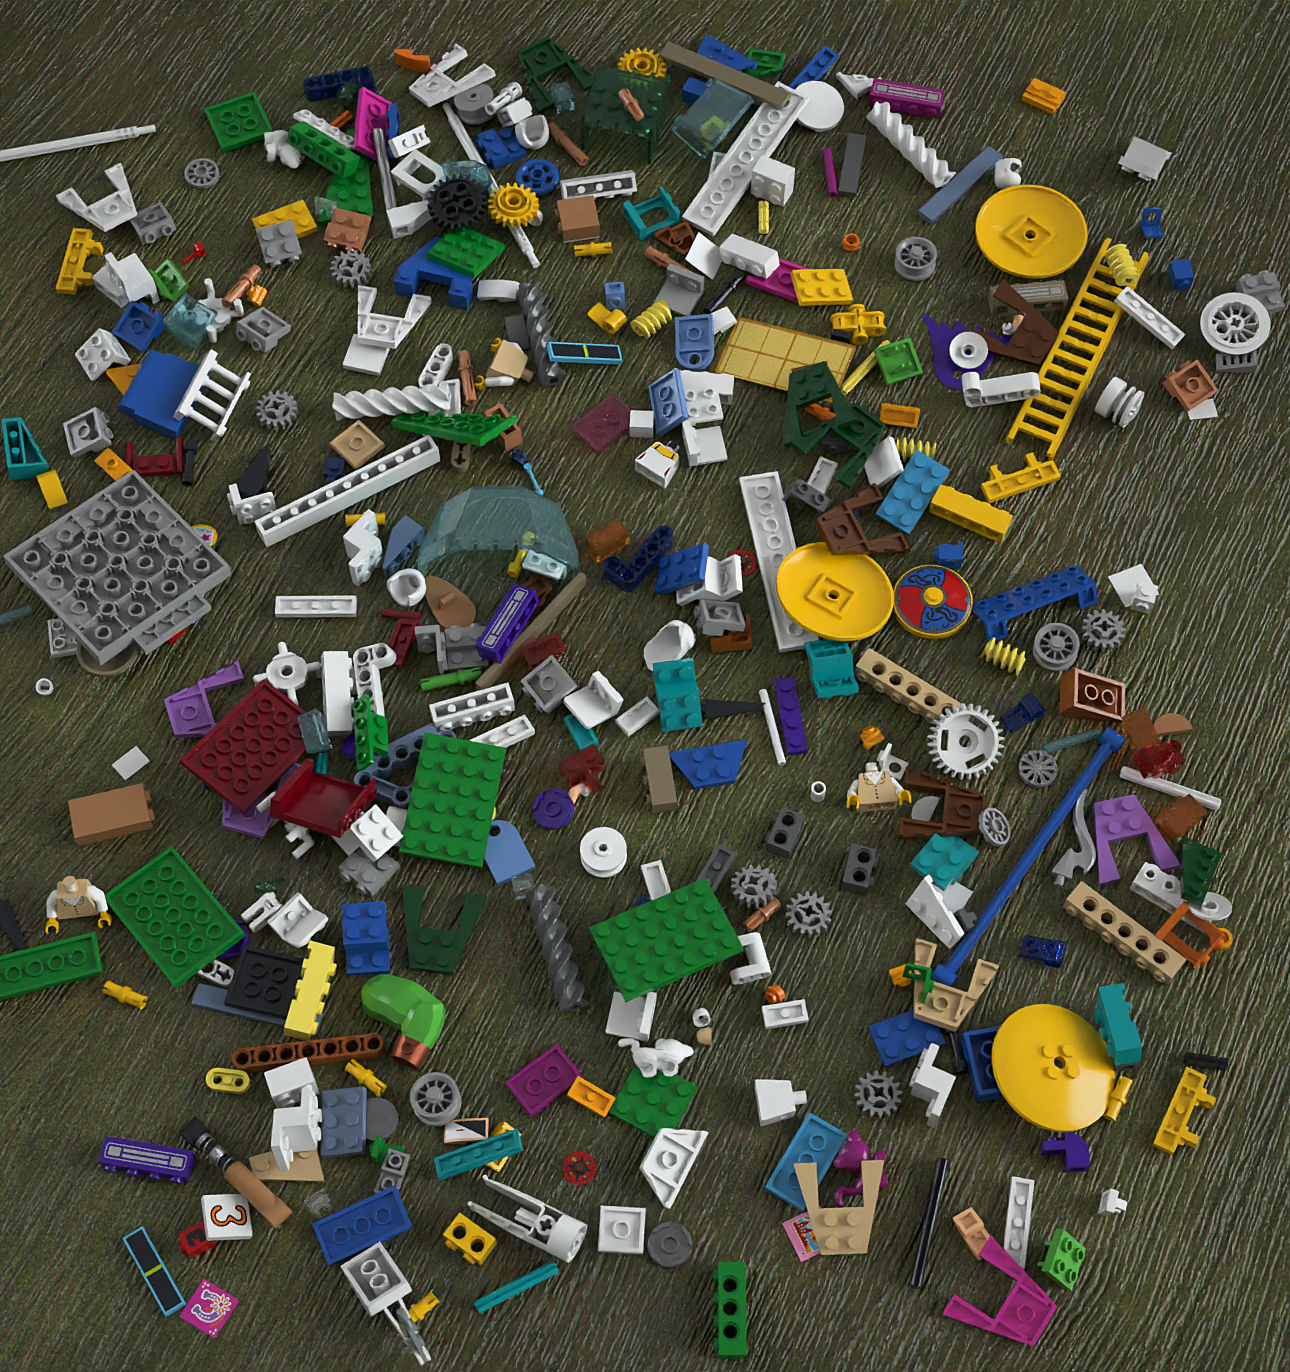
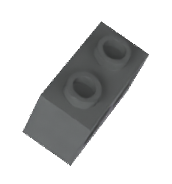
[764,807,806,859]
[841,843,879,895]

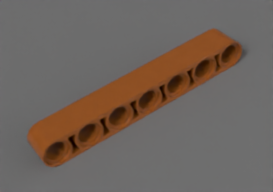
[232,1033,385,1074]

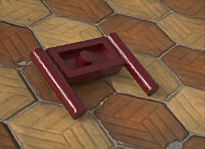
[125,438,184,477]
[365,609,421,666]

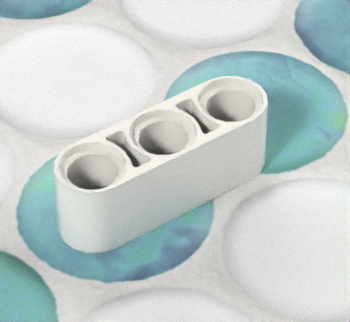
[418,343,453,389]

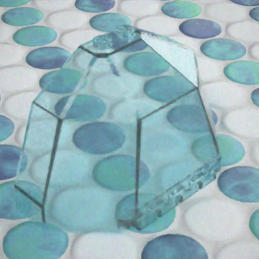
[418,485,579,577]

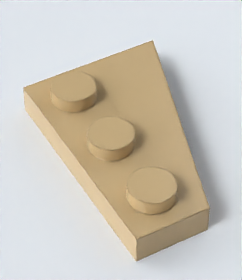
[249,1150,325,1183]

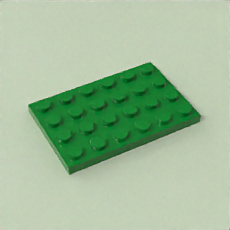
[399,732,506,869]
[105,846,246,989]
[589,878,743,1003]

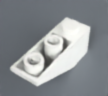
[386,200,432,239]

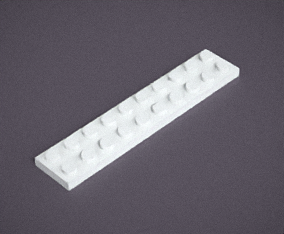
[682,82,809,237]
[739,471,819,653]

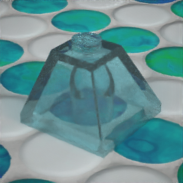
[441,160,493,193]
[163,293,216,351]

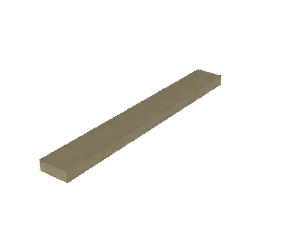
[659,41,791,110]
[475,572,586,691]

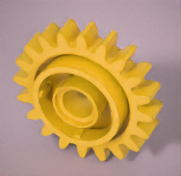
[617,48,666,92]
[488,183,539,229]

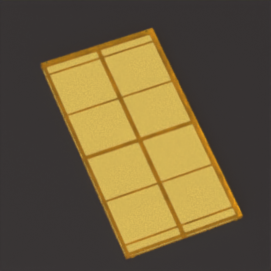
[715,317,856,403]

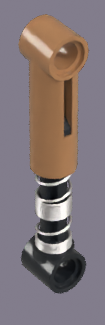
[179,1117,292,1229]

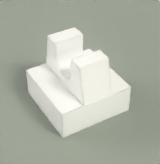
[1098,1189,1127,1217]

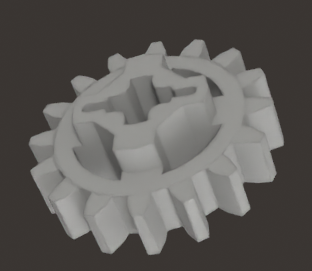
[330,250,371,288]
[256,390,298,431]
[1080,609,1126,652]
[731,865,777,908]
[785,891,832,938]
[854,1070,902,1120]

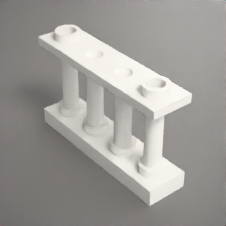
[173,350,251,441]

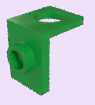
[903,963,934,1004]
[369,1135,405,1166]

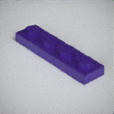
[774,676,807,756]

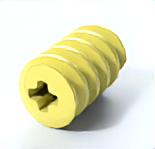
[1105,244,1140,286]
[631,299,672,339]
[896,437,936,462]
[980,637,1026,676]

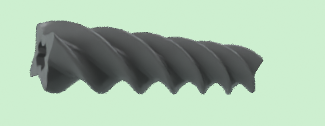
[518,281,566,388]
[525,884,590,1013]

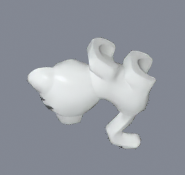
[264,130,305,168]
[618,1038,693,1077]

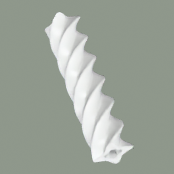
[866,102,956,188]
[332,382,451,420]

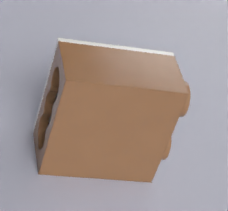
[554,195,600,243]

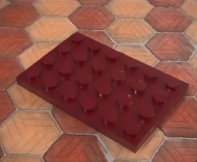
[180,679,327,815]

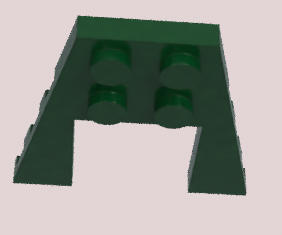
[518,36,600,114]
[783,361,858,448]
[790,402,886,490]
[403,885,487,975]

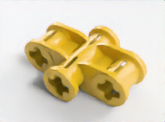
[830,304,886,345]

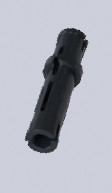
[703,270,746,314]

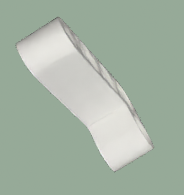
[962,372,1041,407]
[353,643,396,717]

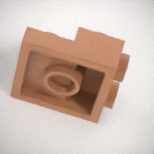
[323,208,372,253]
[1163,359,1219,412]

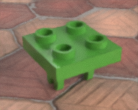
[874,338,923,386]
[1037,1228,1086,1291]

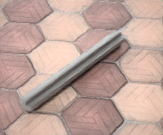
[373,128,397,210]

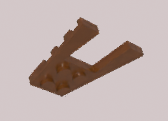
[971,279,1059,366]
[815,483,910,555]
[898,766,987,839]

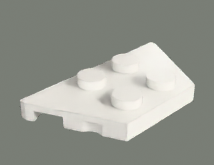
[640,1128,708,1209]

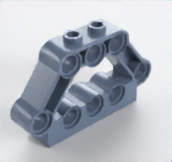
[354,723,456,810]

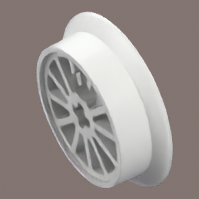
[1200,292,1271,355]

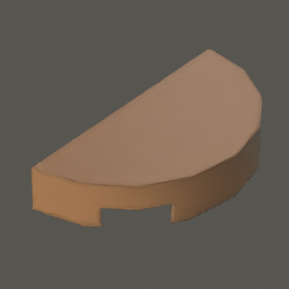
[1152,713,1193,737]

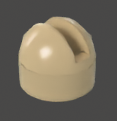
[696,1027,712,1045]

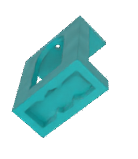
[623,187,681,241]

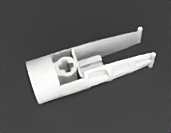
[468,1175,587,1263]

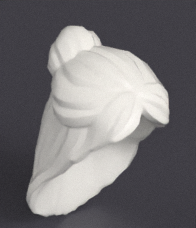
[644,620,696,671]

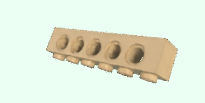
[854,648,971,734]
[1063,881,1187,985]

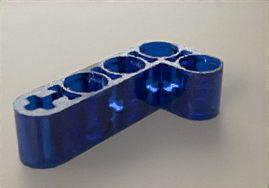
[303,66,377,102]
[604,525,673,592]

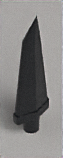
[701,699,765,720]
[0,900,27,951]

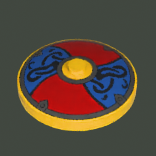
[893,565,973,639]

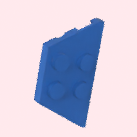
[697,35,757,72]
[669,740,747,790]

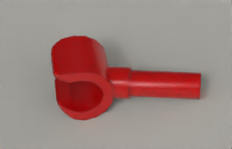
[182,242,205,264]

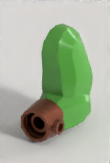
[361,974,446,1071]

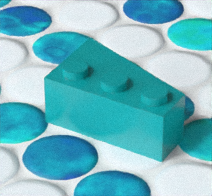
[1,417,49,481]
[1094,983,1142,1065]

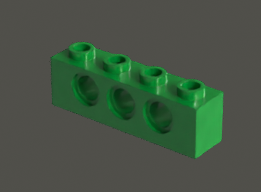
[286,121,360,178]
[713,1262,747,1359]

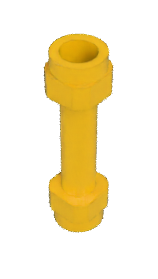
[507,532,536,578]

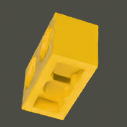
[443,1212,497,1266]

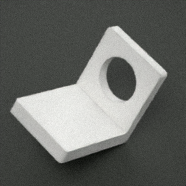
[876,743,908,781]

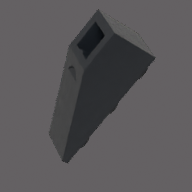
[235,443,272,499]

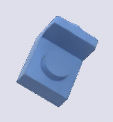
[605,282,626,310]

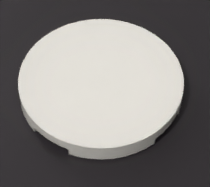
[795,81,844,132]

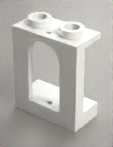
[391,149,449,201]

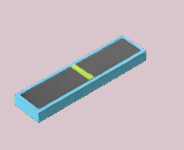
[547,342,623,365]
[122,1226,186,1317]

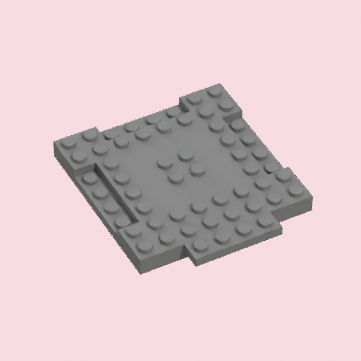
[3,470,231,665]

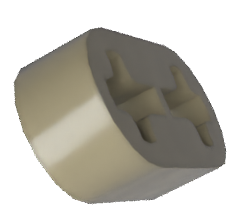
[451,441,471,473]

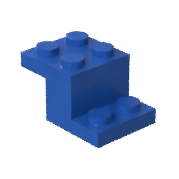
[342,901,390,976]

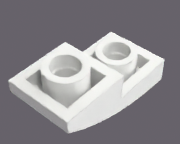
[477,280,519,302]
[711,307,737,335]

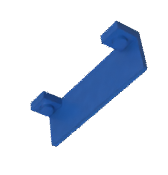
[972,565,1098,642]

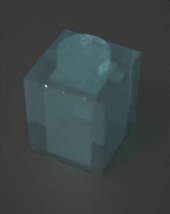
[550,82,574,114]

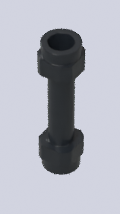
[181,440,197,486]
[944,1028,968,1075]

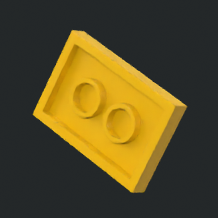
[252,200,318,238]
[790,269,853,306]

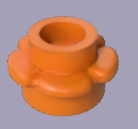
[842,233,860,251]
[765,984,785,1004]

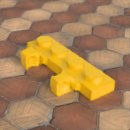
[55,228,104,295]
[981,452,1061,503]
[1152,1067,1216,1155]

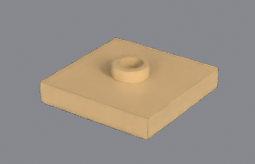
[330,420,385,470]

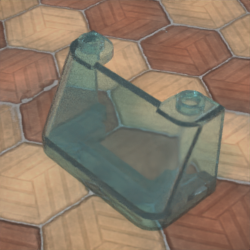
[672,78,755,159]

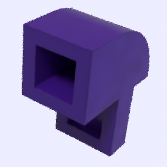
[1040,1132,1091,1173]

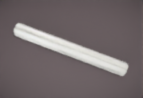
[1120,766,1221,810]

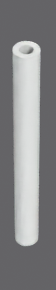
[759,689,786,765]

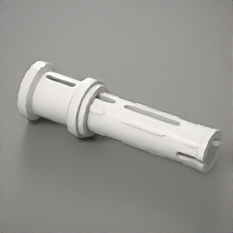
[485,82,522,115]

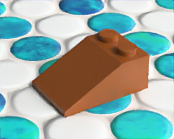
[1059,668,1125,722]

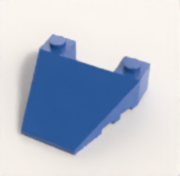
[394,237,473,310]

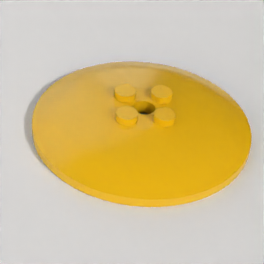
[975,185,1087,279]
[776,542,894,641]
[992,1004,1115,1132]

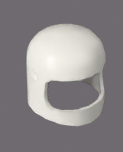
[994,158,1021,190]

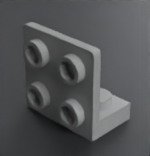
[654,264,704,316]
[415,625,448,675]

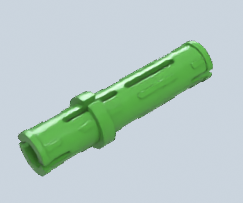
[420,666,482,692]

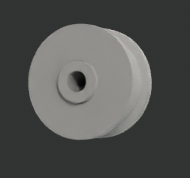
[454,83,496,124]
[895,237,937,281]
[1033,623,1080,672]
[410,1072,462,1126]

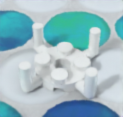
[177,278,244,343]
[253,642,322,706]
[256,792,314,859]

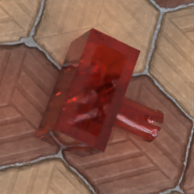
[520,631,566,670]
[1133,740,1185,779]
[558,743,605,794]

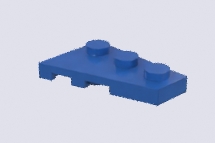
[386,104,400,163]

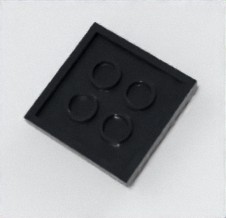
[224,945,304,1020]

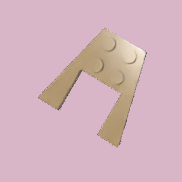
[913,938,999,1032]
[794,1160,884,1255]

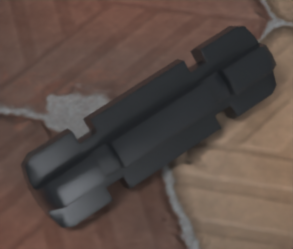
[1184,1052,1228,1071]

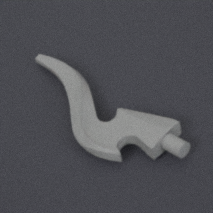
[1051,789,1096,888]

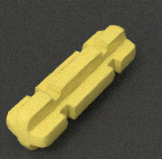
[758,201,769,234]

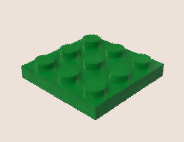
[204,91,273,153]
[427,227,505,278]
[608,1064,698,1138]

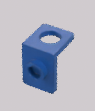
[1141,208,1163,239]

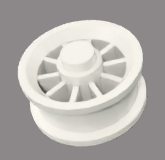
[580,827,627,878]

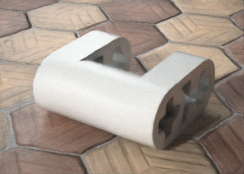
[729,932,772,985]

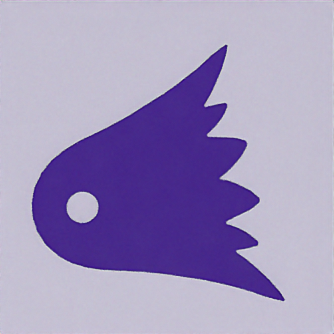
[923,313,1014,390]

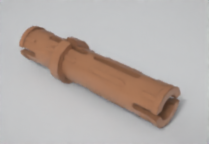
[548,122,589,166]
[644,246,694,273]
[221,265,262,309]
[457,350,477,406]

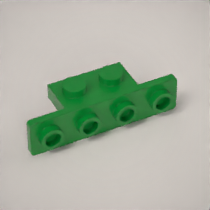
[353,694,389,772]

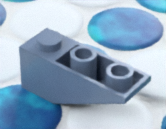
[382,515,425,578]

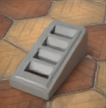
[1215,350,1258,373]

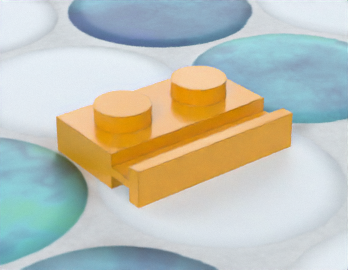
[1021,78,1066,114]

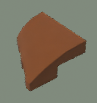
[654,220,696,257]
[710,614,752,653]

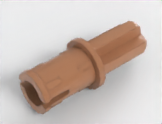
[618,89,644,121]
[743,897,781,931]

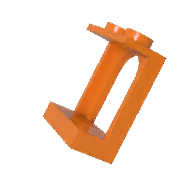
[1155,900,1225,969]

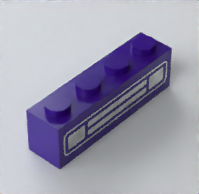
[475,583,539,664]
[99,1136,196,1184]

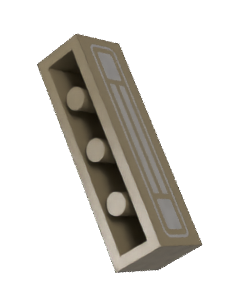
[988,280,1068,317]

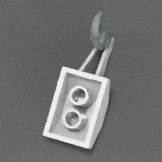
[341,1242,431,1366]

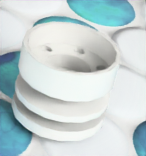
[1095,377,1144,428]

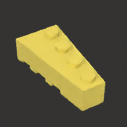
[284,941,337,1041]

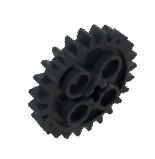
[427,174,488,232]

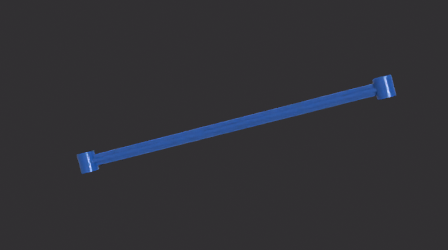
[930,727,1126,987]

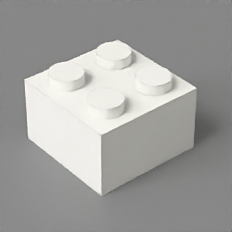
[751,155,795,207]
[264,1057,320,1109]

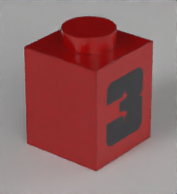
[178,1221,216,1259]

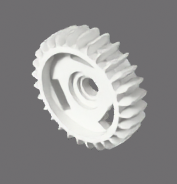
[927,703,1004,780]

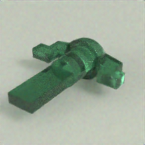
[253,877,287,895]

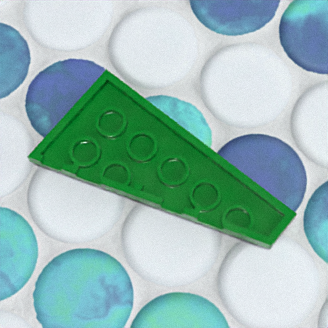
[318,129,374,226]
[391,413,518,447]

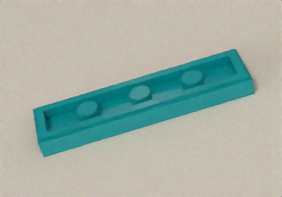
[434,1128,523,1181]

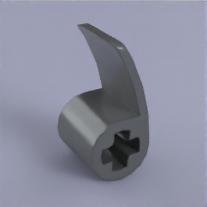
[504,314,530,350]

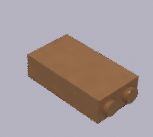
[68,783,155,846]

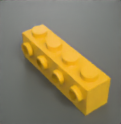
[929,484,1013,543]

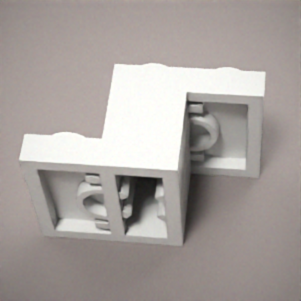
[1118,137,1172,181]
[105,252,160,304]
[343,509,384,587]
[676,554,743,606]
[332,805,403,862]
[909,1043,956,1128]
[271,1087,322,1172]

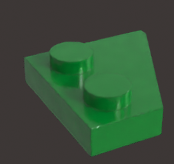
[745,48,785,79]

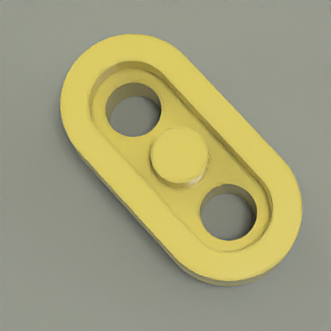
[206,1068,251,1094]

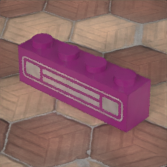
[869,78,945,119]

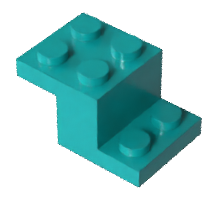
[804,639,859,699]
[652,658,703,732]
[910,833,979,892]

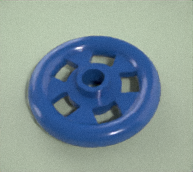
[516,159,560,196]

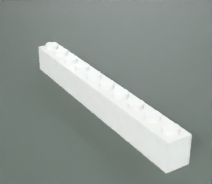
[255,435,440,547]

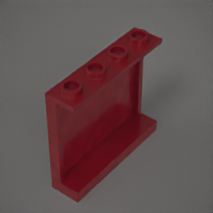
[270,758,377,838]

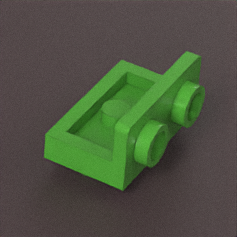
[147,259,190,302]

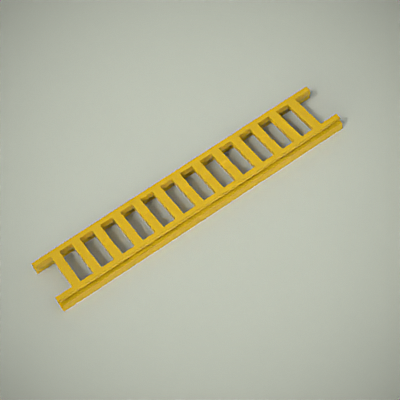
[1005,237,1149,461]

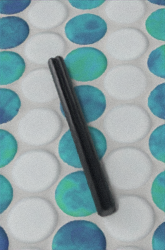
[909,1157,949,1289]

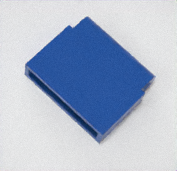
[118,350,210,441]

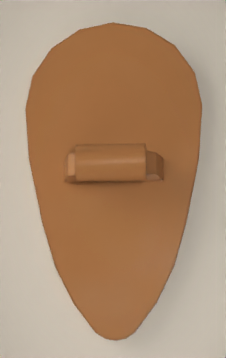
[425,575,476,629]

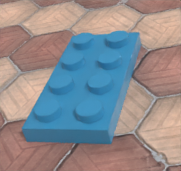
[875,449,950,536]
[765,1112,848,1212]

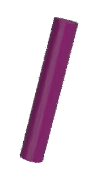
[822,148,838,198]

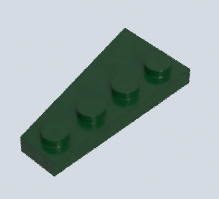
[1180,836,1222,907]

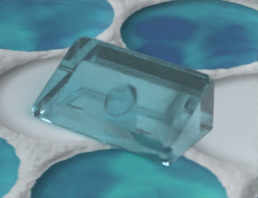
[297,709,332,754]

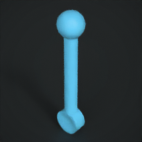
[524,463,543,497]

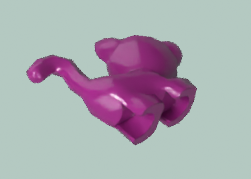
[833,1131,888,1208]

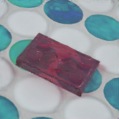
[571,393,632,454]

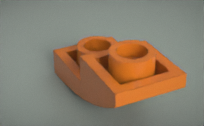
[394,49,431,73]

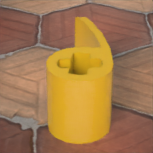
[588,302,627,334]
[36,469,68,510]

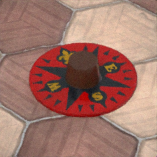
[729,550,757,576]
[563,1152,596,1185]

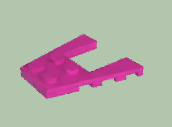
[942,1235,1058,1346]

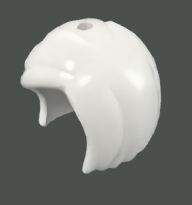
[515,115,549,150]
[386,568,426,607]

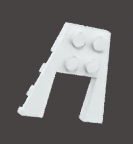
[409,44,496,107]
[56,163,138,232]
[358,285,432,349]

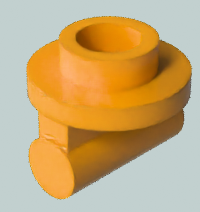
[246,284,267,307]
[860,726,884,750]
[889,964,912,987]

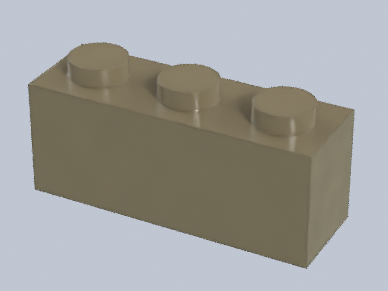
[640,746,677,814]

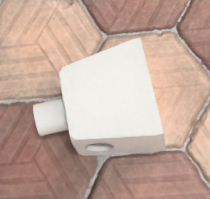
[754,1079,807,1126]

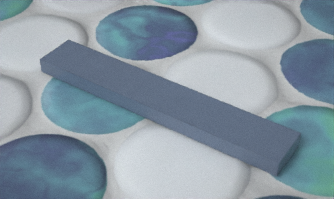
[918,146,1003,224]
[192,983,323,1035]

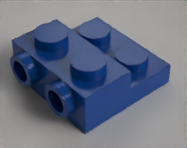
[476,126,527,169]
[112,301,167,352]

